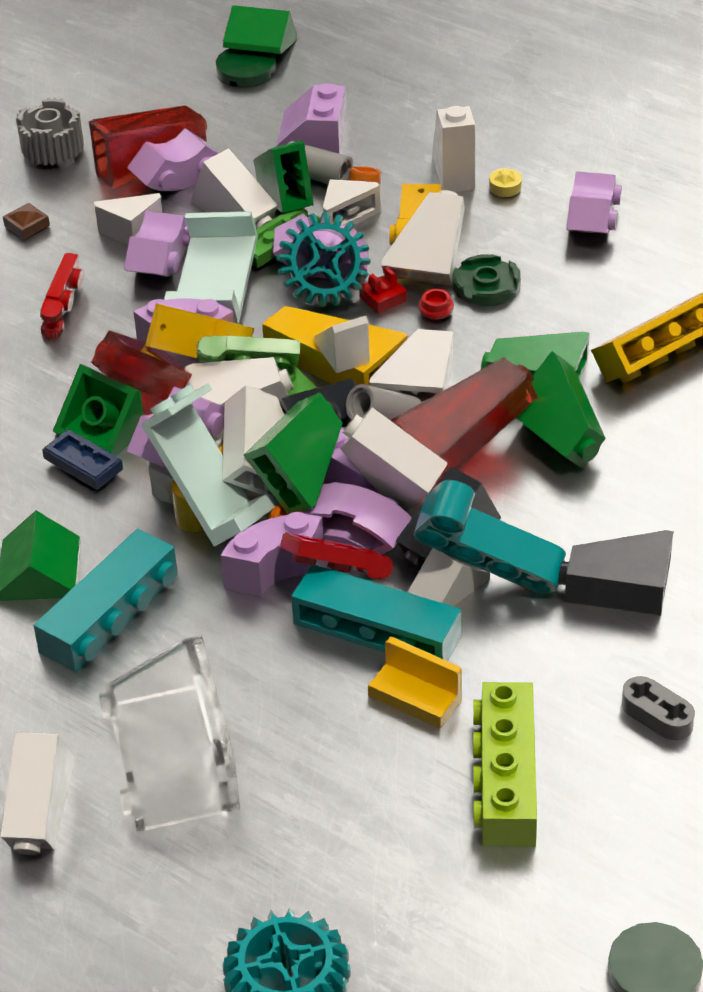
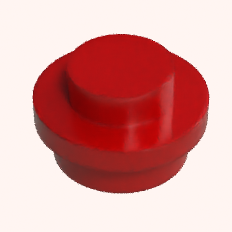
[419,289,454,320]

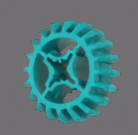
[276,212,371,307]
[222,908,351,992]

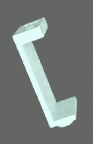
[164,211,258,324]
[141,383,279,546]

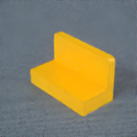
[368,637,462,729]

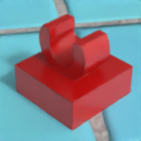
[359,267,407,314]

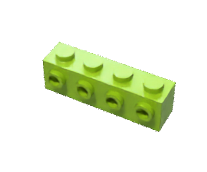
[473,682,537,847]

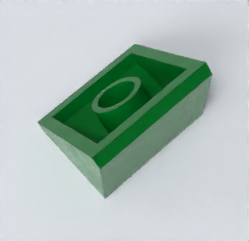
[223,5,297,54]
[52,364,144,456]
[0,510,81,601]

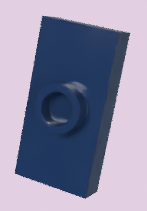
[42,429,123,490]

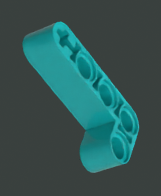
[414,480,566,594]

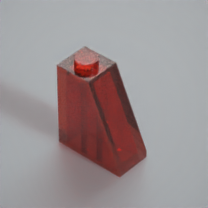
[91,330,192,401]

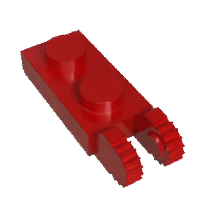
[40,253,84,340]
[280,532,394,580]

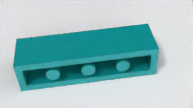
[33,528,178,673]
[291,565,461,661]

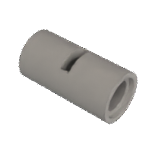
[288,141,353,185]
[346,384,423,432]

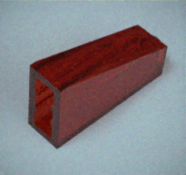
[89,105,207,189]
[390,357,538,485]

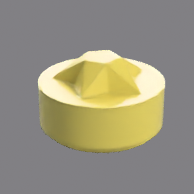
[489,168,522,197]

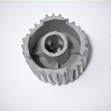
[16,98,84,168]

